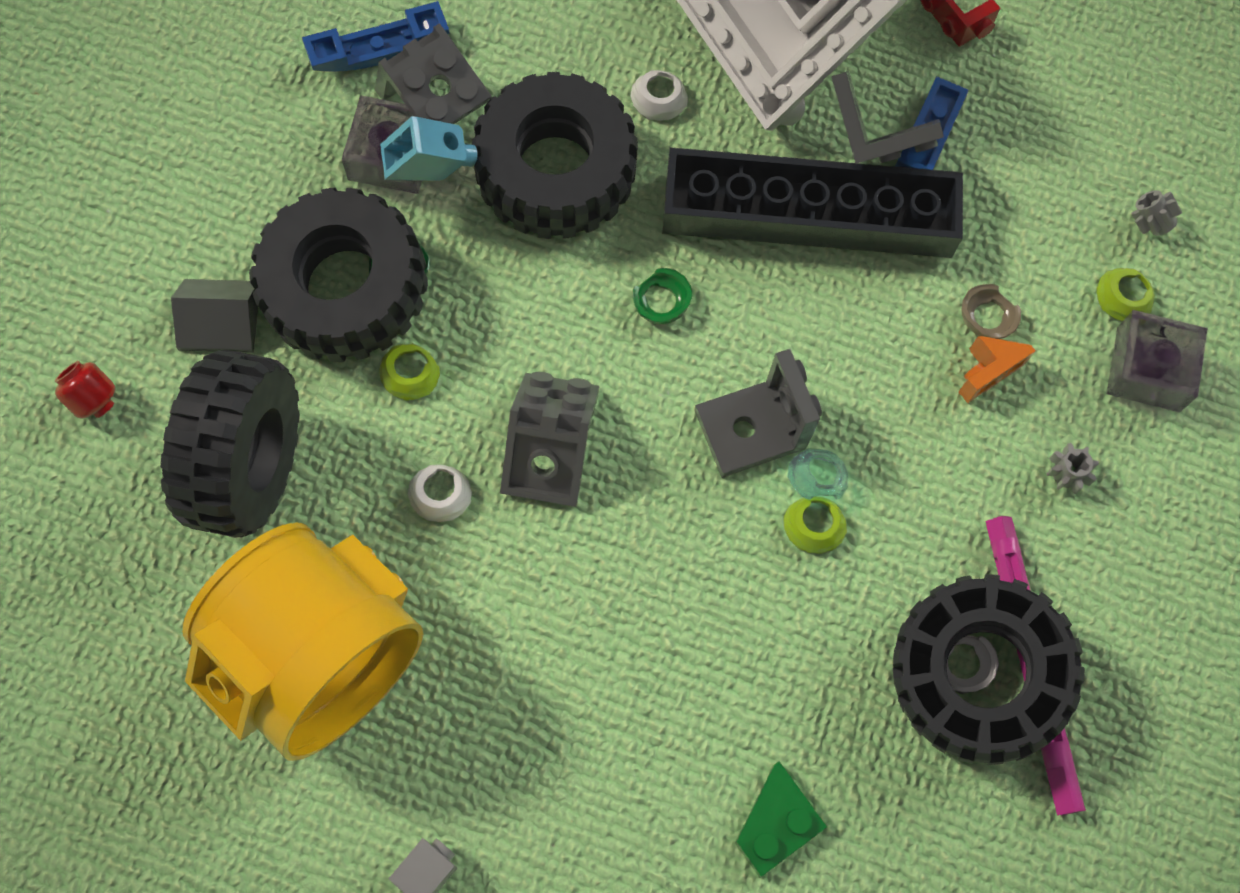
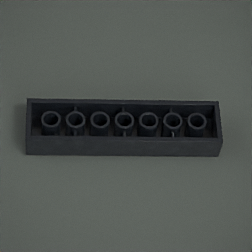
[662,147,963,258]

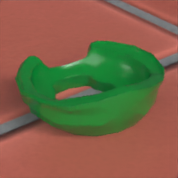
[633,268,693,324]

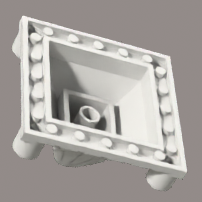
[677,0,907,131]

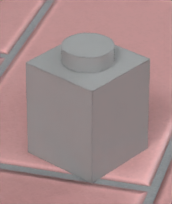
[389,838,457,893]

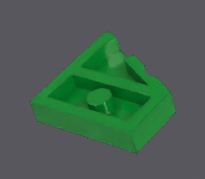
[735,761,827,878]

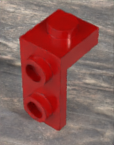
[920,0,1001,47]

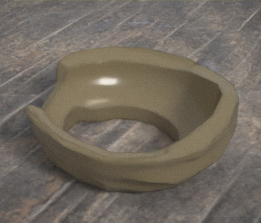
[961,284,1021,339]

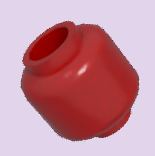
[55,361,116,419]

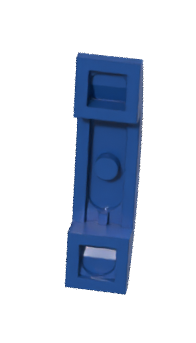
[302,1,450,72]

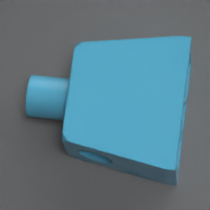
[380,116,477,181]

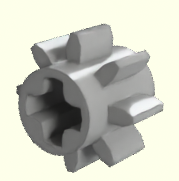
[1131,190,1182,236]
[1047,443,1099,494]

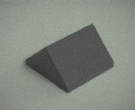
[171,279,258,353]

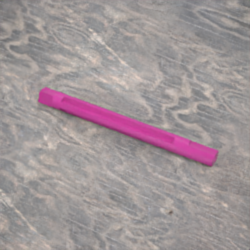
[985,516,1086,816]

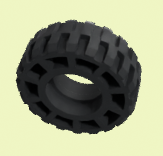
[472,72,638,239]
[249,187,428,362]
[160,350,300,538]
[893,574,1085,765]

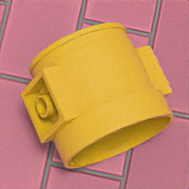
[182,522,423,761]

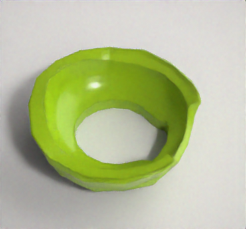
[1097,268,1155,322]
[379,343,440,400]
[784,496,847,554]

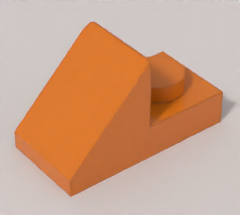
[959,336,1036,403]

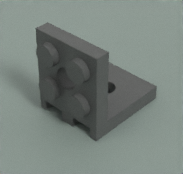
[375,23,492,124]
[831,71,944,164]
[694,349,822,478]
[500,372,600,507]

